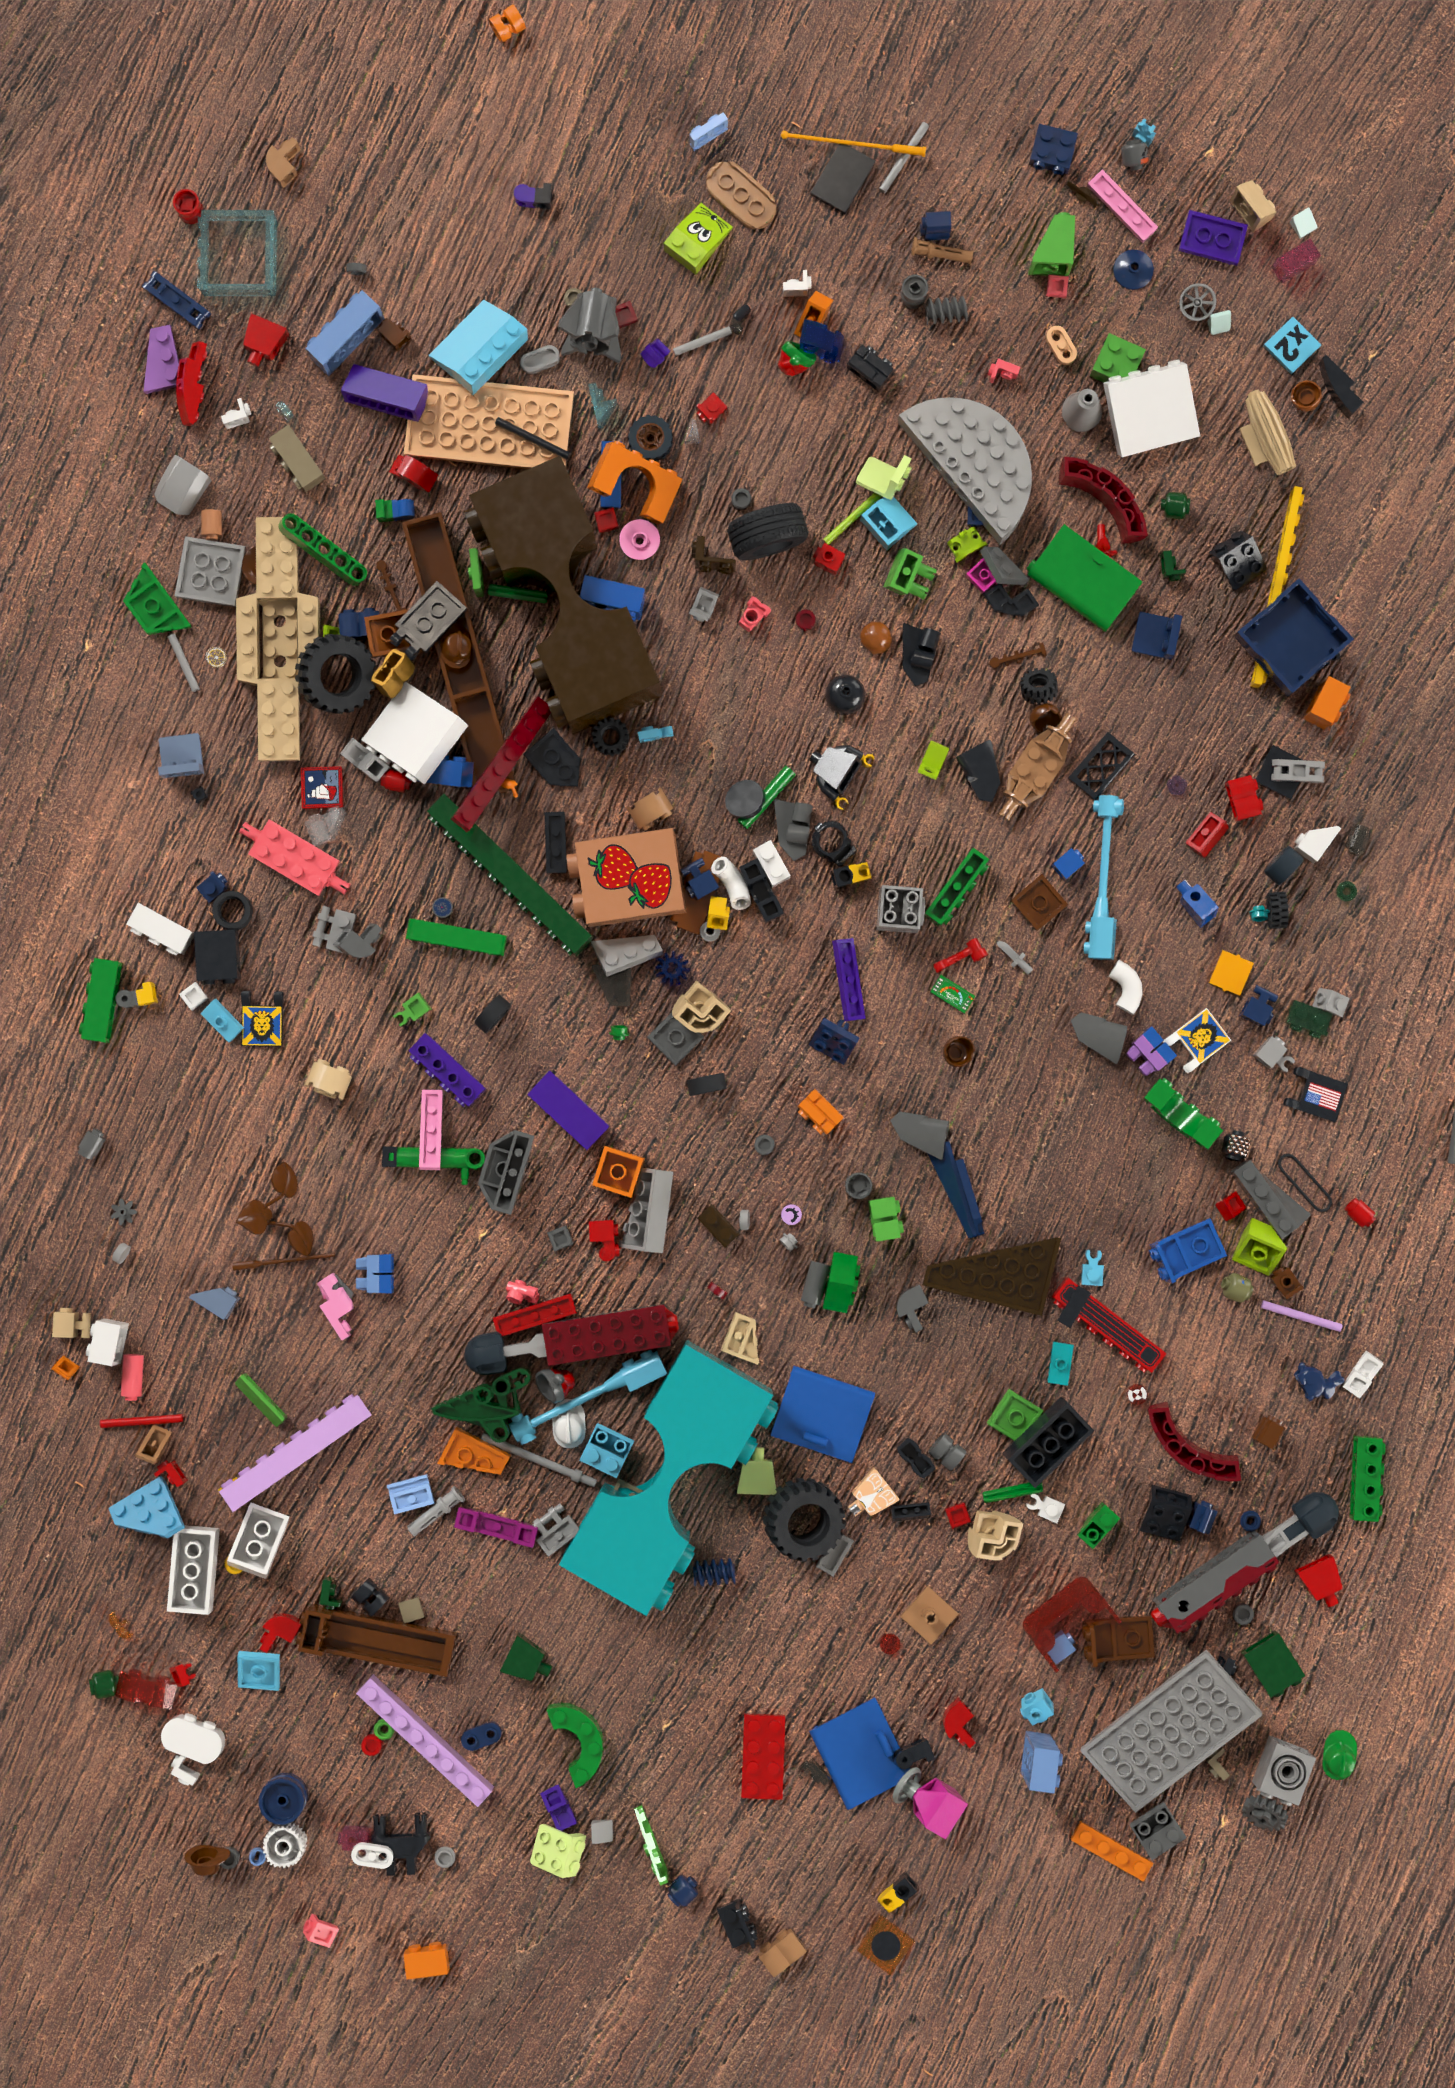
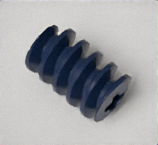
[693,1558,736,1587]

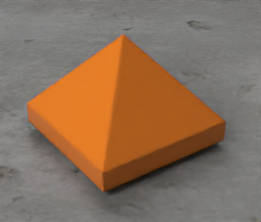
[51,1356,80,1380]

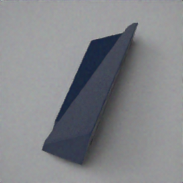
[927,1141,985,1238]

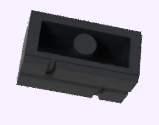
[847,345,894,392]

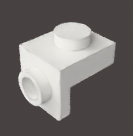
[171,1755,200,1786]

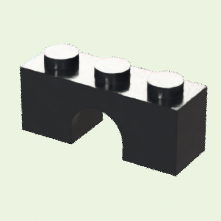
[739,858,784,924]

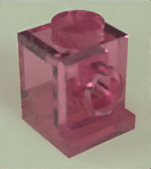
[338,1826,370,1852]

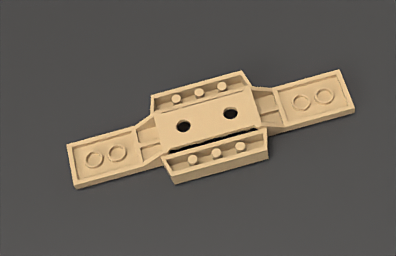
[236,517,321,761]

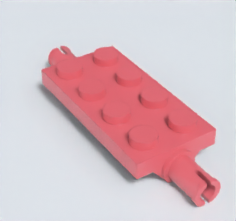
[239,819,351,896]

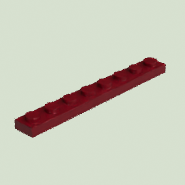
[451,696,551,832]

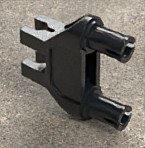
[370,1812,431,1876]

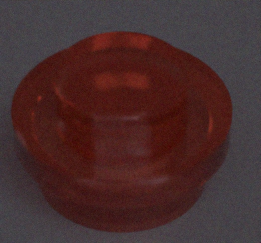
[880,1633,900,1655]

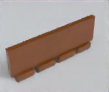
[670,850,721,935]

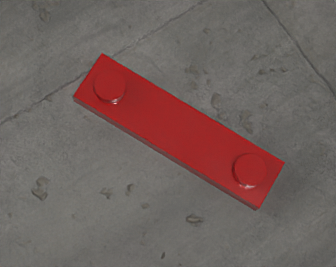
[492,1293,577,1336]

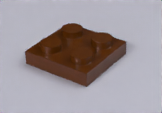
[1010,874,1068,932]

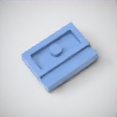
[689,112,728,151]
[387,1474,435,1514]

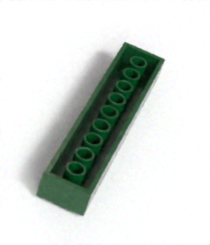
[427,794,593,956]

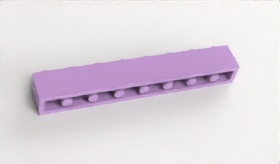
[219,1394,371,1512]
[356,1674,494,1807]

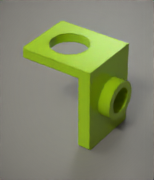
[918,741,949,780]

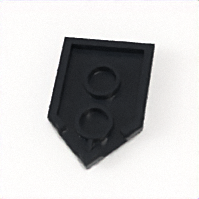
[523,728,580,787]

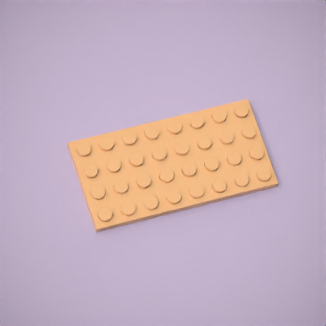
[404,374,574,469]

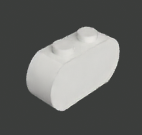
[161,1713,225,1764]

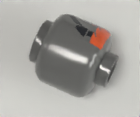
[1121,139,1149,171]

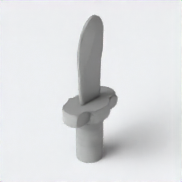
[997,941,1033,975]

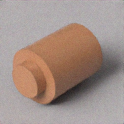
[201,509,222,541]

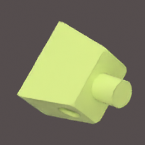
[737,1447,777,1495]

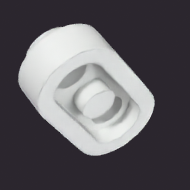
[351,1842,393,1869]

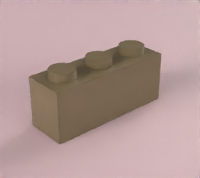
[269,425,326,492]

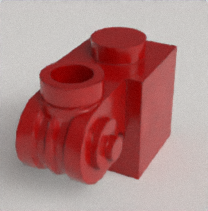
[589,1220,620,1261]

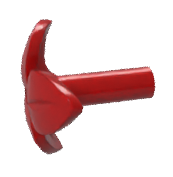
[1096,524,1118,557]

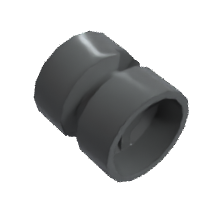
[900,274,928,309]
[845,1172,872,1199]
[928,1432,967,1471]

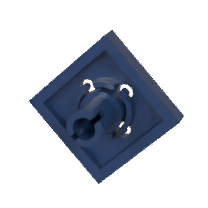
[808,1018,860,1065]

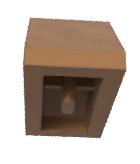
[135,1424,172,1464]

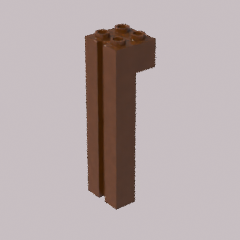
[296,1604,457,1677]

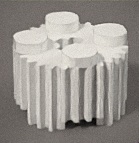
[263,1823,307,1868]

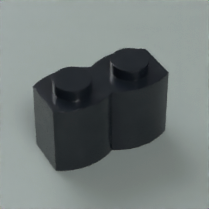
[895,1436,935,1479]

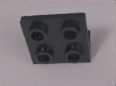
[1140,1485,1192,1541]
[717,1898,758,1949]

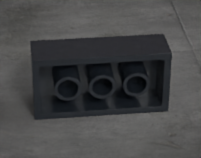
[1002,1397,1094,1488]

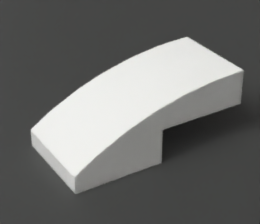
[1343,1351,1384,1398]

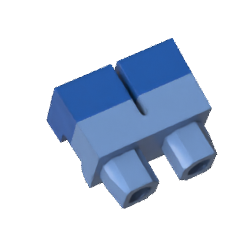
[356,1254,394,1293]

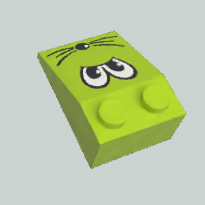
[664,203,733,275]

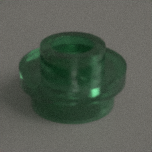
[1336,881,1357,902]

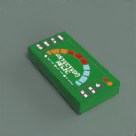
[930,975,975,1014]

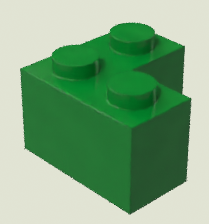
[823,1252,860,1313]

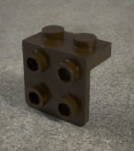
[691,536,736,574]

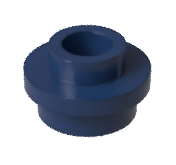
[1240,1510,1261,1532]

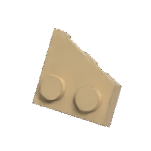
[721,1312,759,1365]

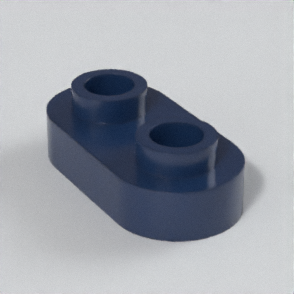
[461,1721,502,1751]

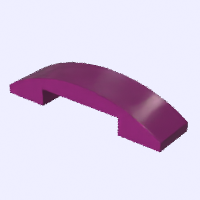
[454,1507,538,1548]

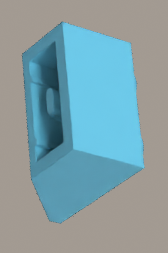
[860,496,917,551]
[579,1423,634,1478]

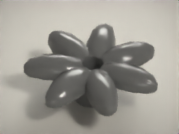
[111,1198,137,1225]

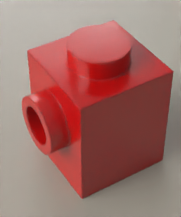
[813,543,846,576]

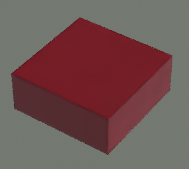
[615,301,638,329]

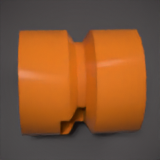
[488,4,526,43]

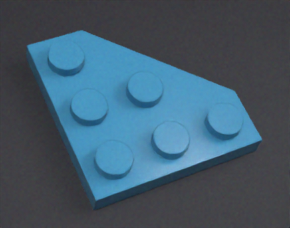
[108,1476,185,1538]

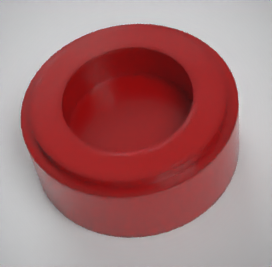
[361,1734,383,1756]

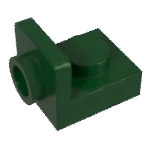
[1160,550,1186,582]
[319,1577,343,1610]

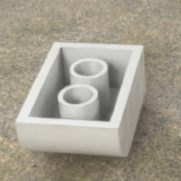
[227,1502,289,1579]

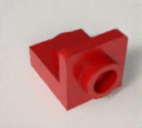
[696,392,727,425]
[154,1460,188,1487]

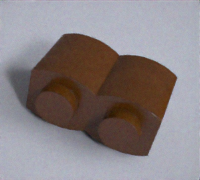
[1251,1415,1286,1450]

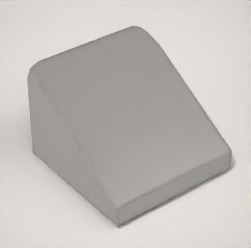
[591,1820,613,1844]

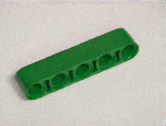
[278,513,367,586]
[405,918,507,956]

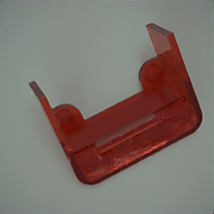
[1023,1577,1122,1674]

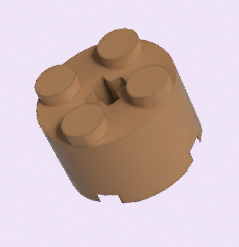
[626,787,673,831]

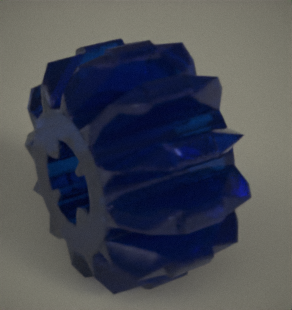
[655,951,690,986]

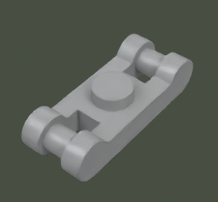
[1271,759,1325,783]

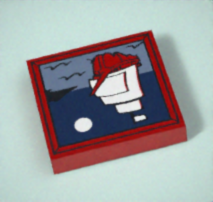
[301,766,343,809]

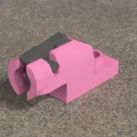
[317,1273,354,1340]

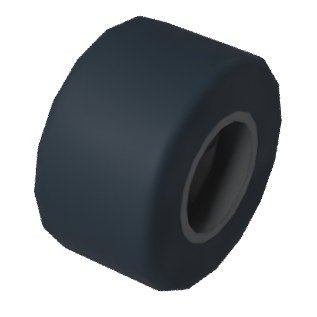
[1264,846,1303,885]

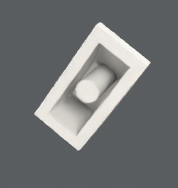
[1294,826,1341,863]

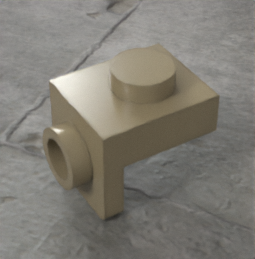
[1205,1747,1230,1781]

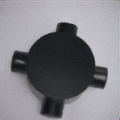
[190,786,208,804]

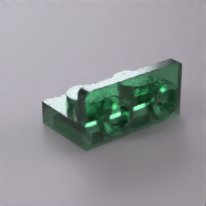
[1285,1000,1333,1039]

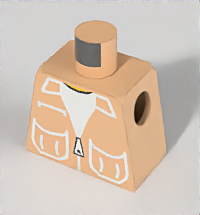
[848,1467,900,1517]

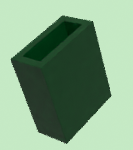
[1241,1630,1305,1698]

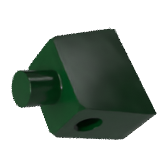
[500,1632,552,1681]

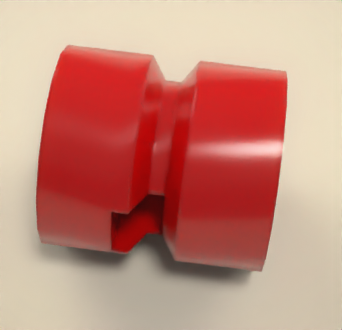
[173,189,204,224]

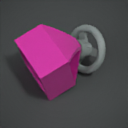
[893,1767,968,1840]

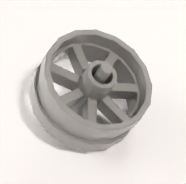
[1179,283,1217,321]

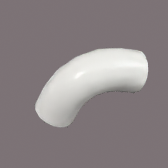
[711,857,751,910]
[1108,960,1143,1015]

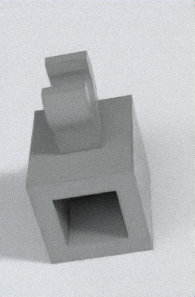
[1253,1036,1295,1072]

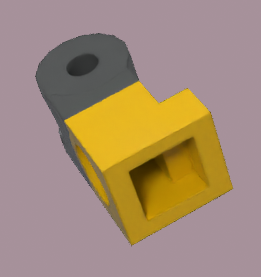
[116,982,158,1008]

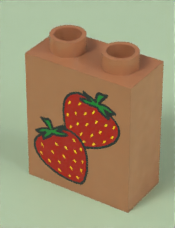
[567,828,687,927]

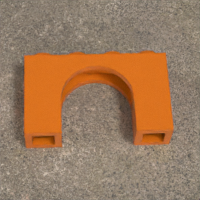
[587,441,683,525]

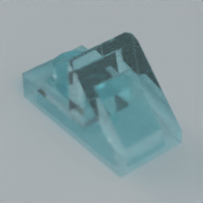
[588,383,617,429]

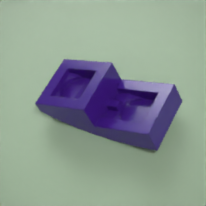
[540,1784,578,1831]

